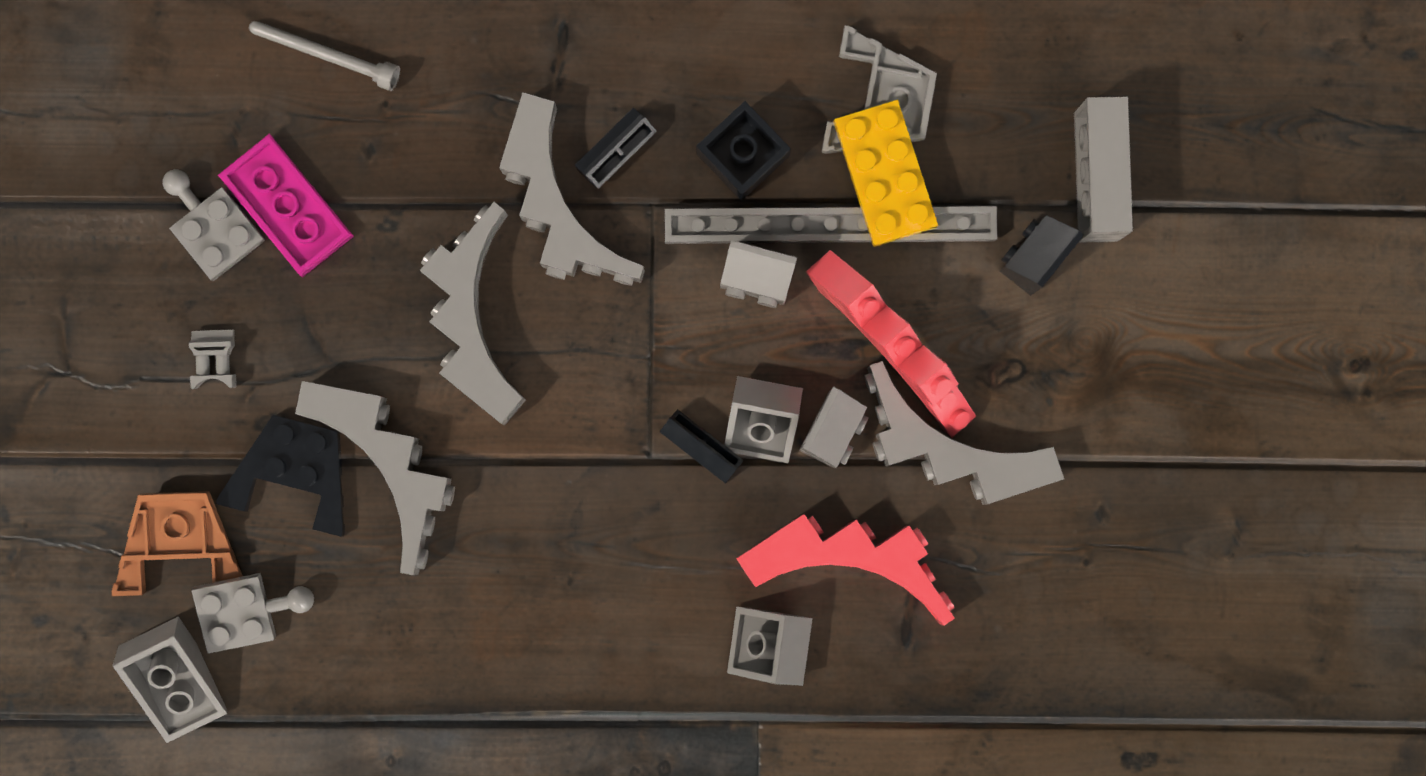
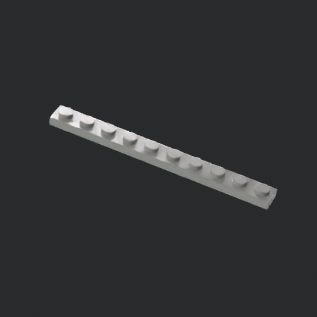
[665,206,997,244]

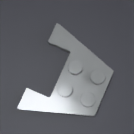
[821,25,937,154]

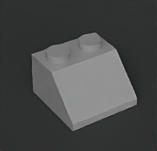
[720,240,797,308]
[724,376,803,463]
[799,387,869,469]
[727,607,812,686]

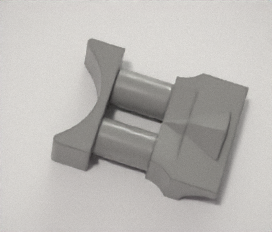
[189,330,237,389]

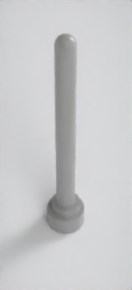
[249,21,400,91]

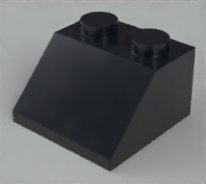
[1000,215,1084,296]

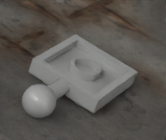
[162,169,266,281]
[191,573,314,654]

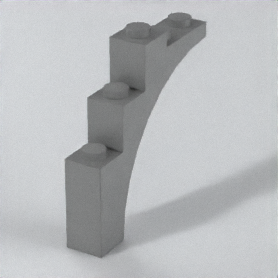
[499,93,645,286]
[420,202,526,425]
[864,361,1064,505]
[295,381,455,575]

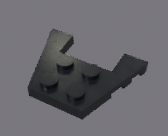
[215,415,345,537]

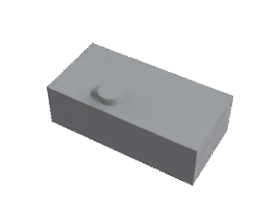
[1074,97,1133,242]

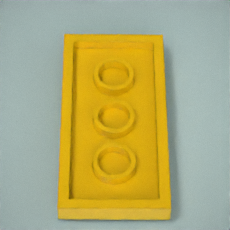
[834,100,938,247]

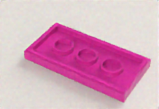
[218,134,354,278]

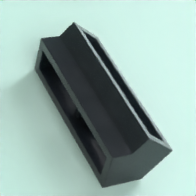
[575,107,657,189]
[660,409,743,484]

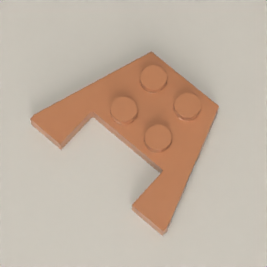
[112,491,243,596]

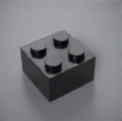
[696,101,791,201]

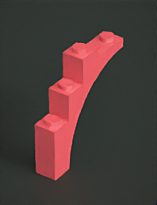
[806,250,976,438]
[736,514,955,626]

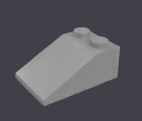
[113,616,228,743]

